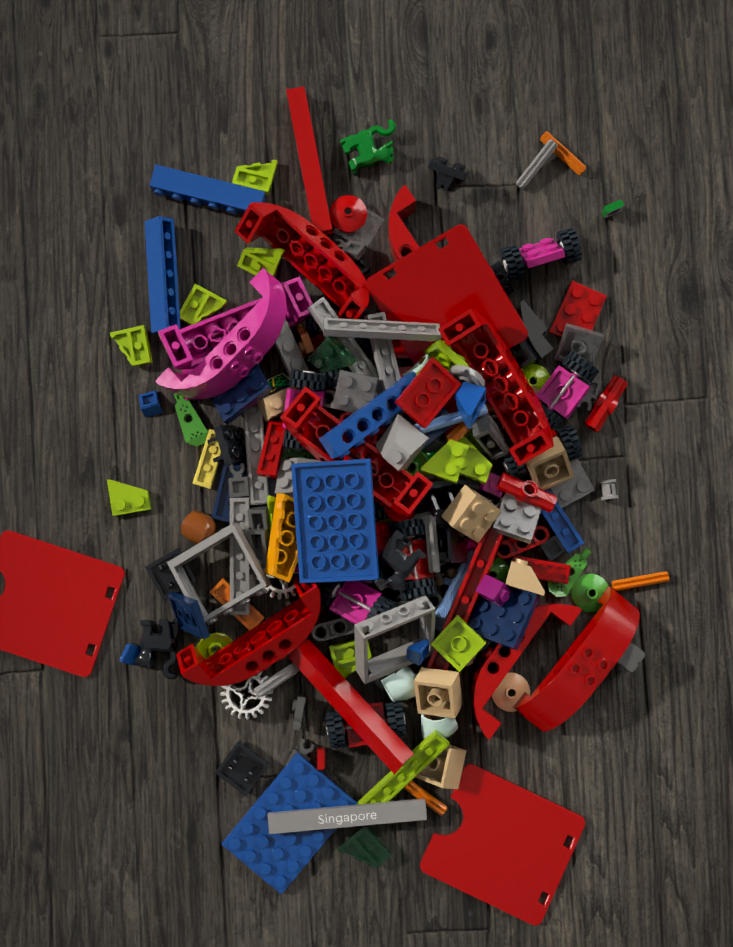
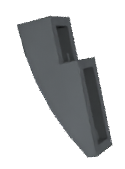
[518,300,553,361]
[246,506,270,569]

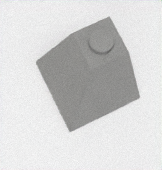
[376,414,430,471]

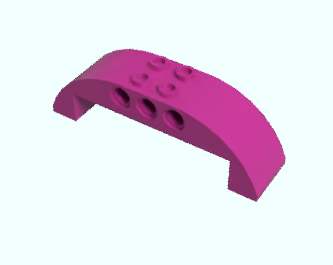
[156,268,286,399]
[158,276,313,370]

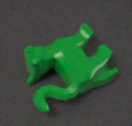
[340,119,396,175]

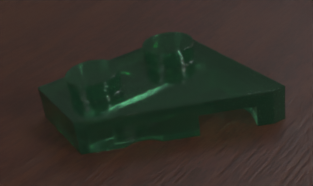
[307,336,358,373]
[337,825,392,868]

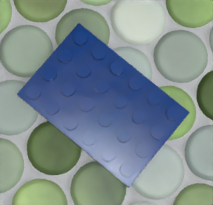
[291,458,380,583]
[221,752,357,895]

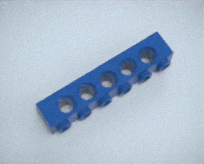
[319,371,416,459]

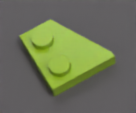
[180,284,228,325]

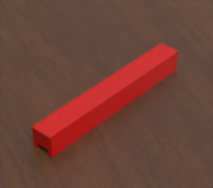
[286,86,333,236]
[427,525,505,671]
[288,639,414,775]

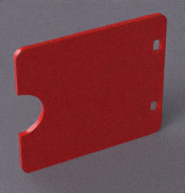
[365,224,528,365]
[0,530,125,677]
[420,764,585,926]

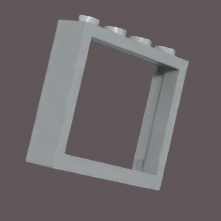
[167,523,271,625]
[354,595,435,684]

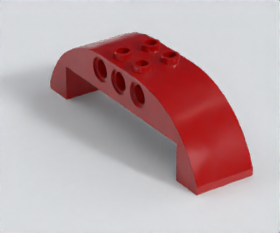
[388,185,419,261]
[234,202,369,319]
[438,308,554,466]
[280,386,433,516]
[176,575,321,686]
[513,586,640,732]
[471,603,582,740]

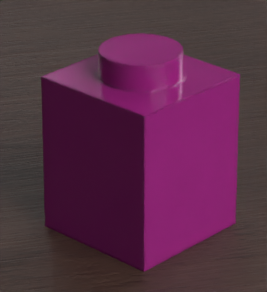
[476,574,512,607]

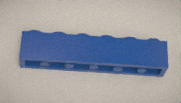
[149,164,266,215]
[144,216,181,334]

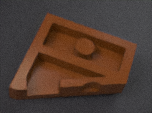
[294,324,315,361]

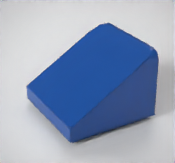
[138,390,163,417]
[406,639,429,665]
[119,643,141,665]

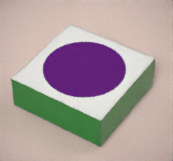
[601,200,625,218]

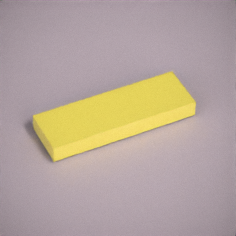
[193,429,222,489]

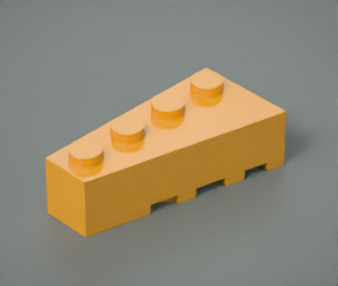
[265,493,298,582]

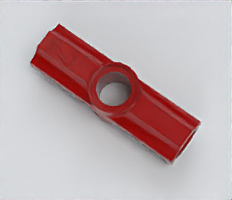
[584,375,628,432]
[496,473,557,513]

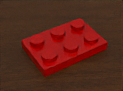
[549,281,607,338]
[394,358,461,429]

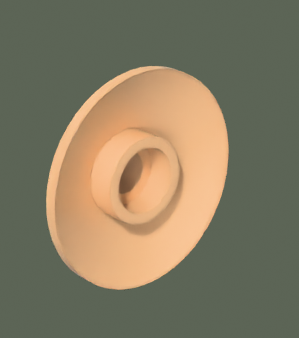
[492,672,530,712]

